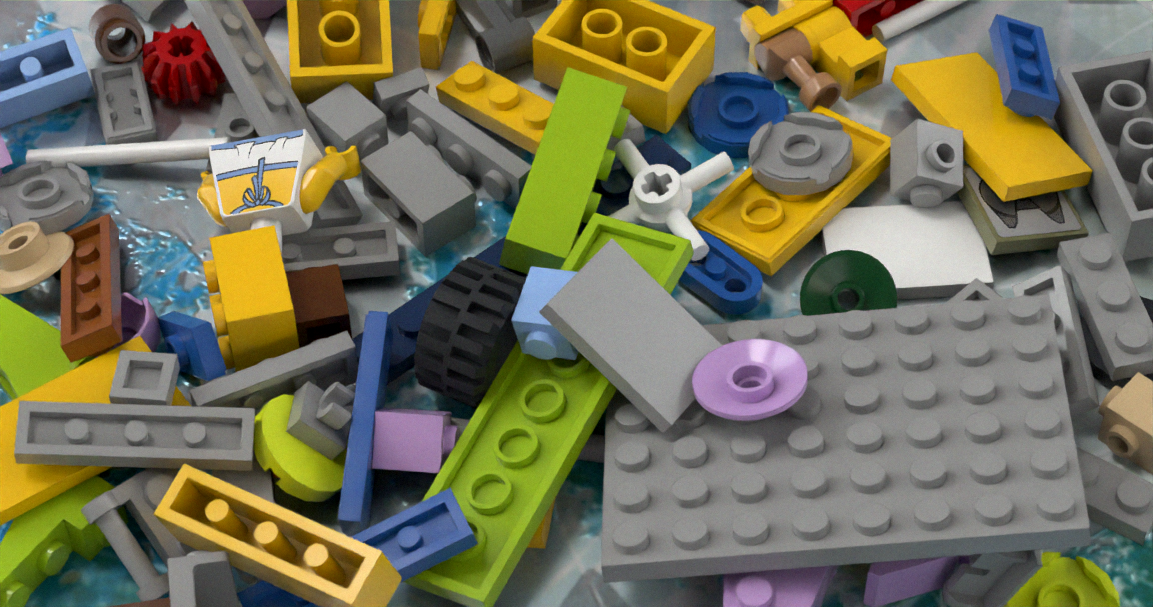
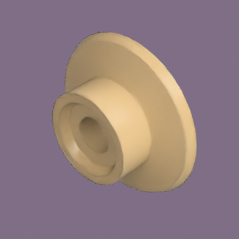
[0,222,74,294]

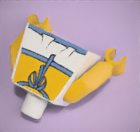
[197,129,361,255]

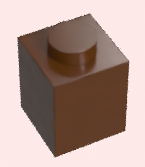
[285,264,352,348]

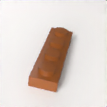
[60,214,122,363]

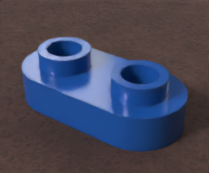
[679,230,763,315]

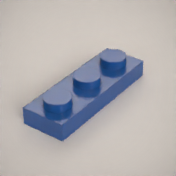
[989,14,1060,120]

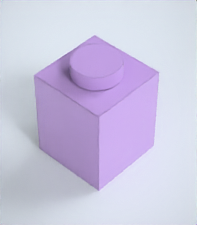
[372,407,460,473]

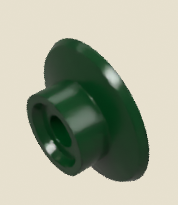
[800,250,897,316]

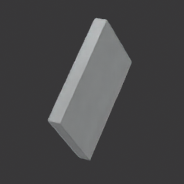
[539,238,722,433]

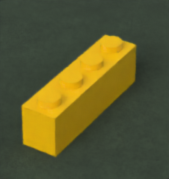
[153,464,402,607]

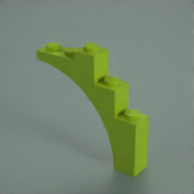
[0,294,128,607]

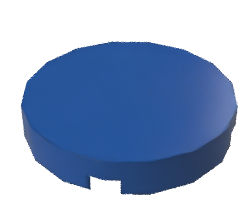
[688,72,789,158]

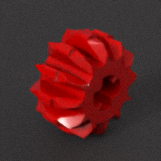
[141,21,226,106]

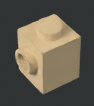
[1097,372,1153,475]

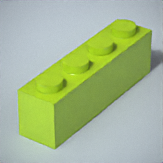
[499,67,631,274]

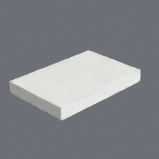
[820,201,994,303]

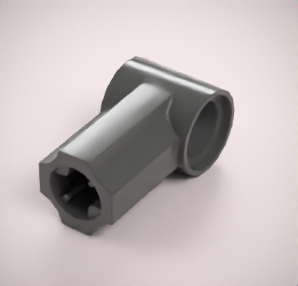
[455,0,535,74]

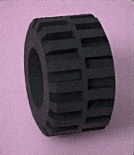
[414,257,526,409]

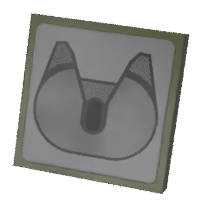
[957,164,1089,255]

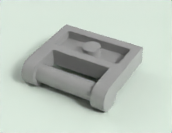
[80,468,199,602]

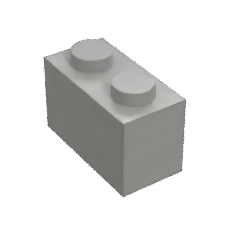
[360,131,477,257]

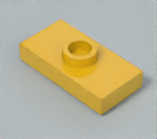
[417,0,457,70]

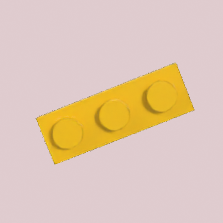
[435,61,554,155]

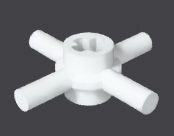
[608,139,734,261]

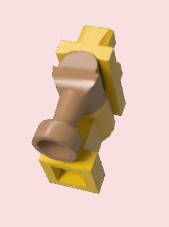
[740,0,888,112]

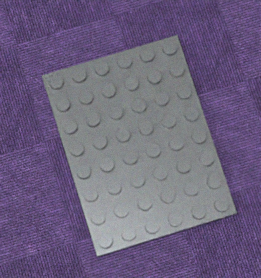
[601,295,1091,583]

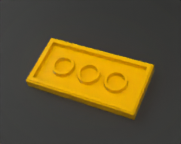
[891,52,1093,202]
[690,105,892,277]
[0,336,191,526]

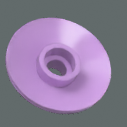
[692,339,808,421]

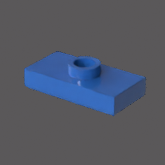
[158,311,227,381]

